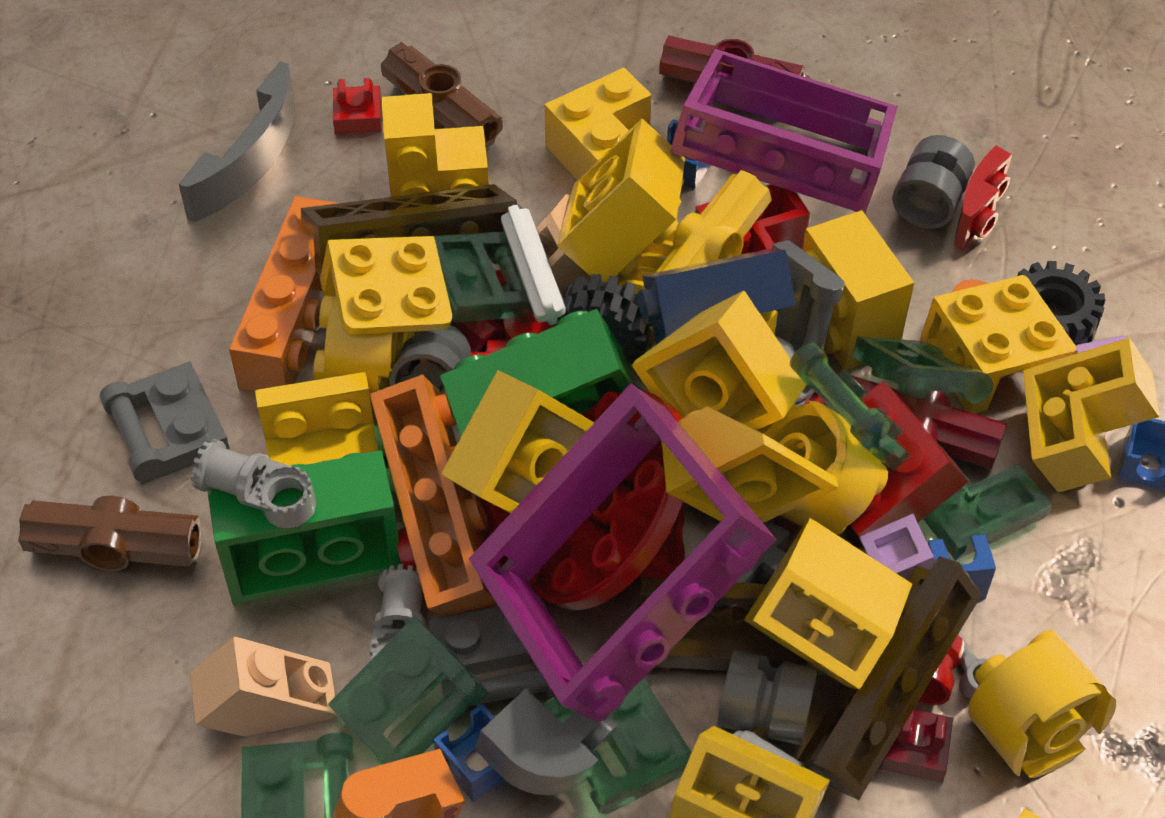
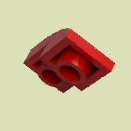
[954,145,1012,251]

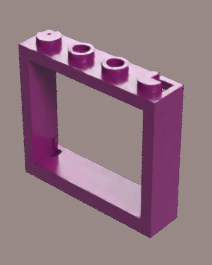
[670,49,898,214]
[469,384,777,723]

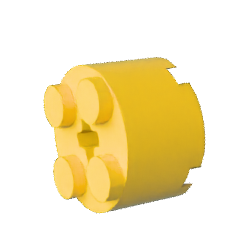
[313,294,409,398]
[757,401,888,535]
[968,630,1116,778]

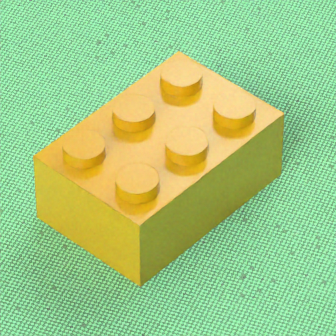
[557,118,685,282]

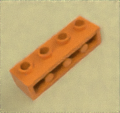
[229,196,338,392]
[370,374,501,617]

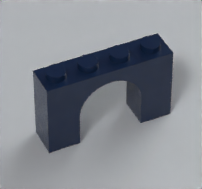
[638,249,796,431]

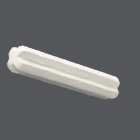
[501,205,566,325]

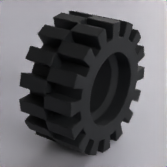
[1017,261,1106,345]
[554,274,652,365]

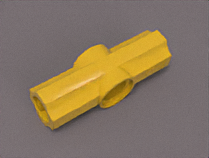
[643,170,772,289]

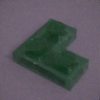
[923,445,1052,561]

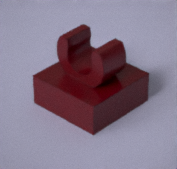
[881,709,953,783]

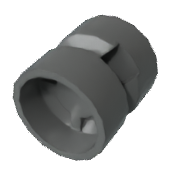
[892,135,976,229]
[389,325,471,393]
[717,649,818,746]

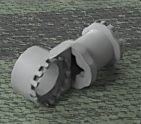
[191,439,317,528]
[369,564,427,693]

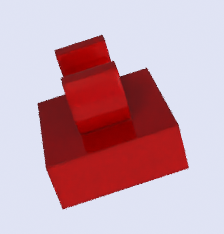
[333,78,382,134]

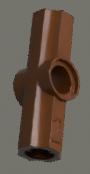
[381,42,503,149]
[18,495,202,571]

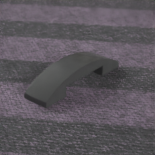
[178,61,295,222]

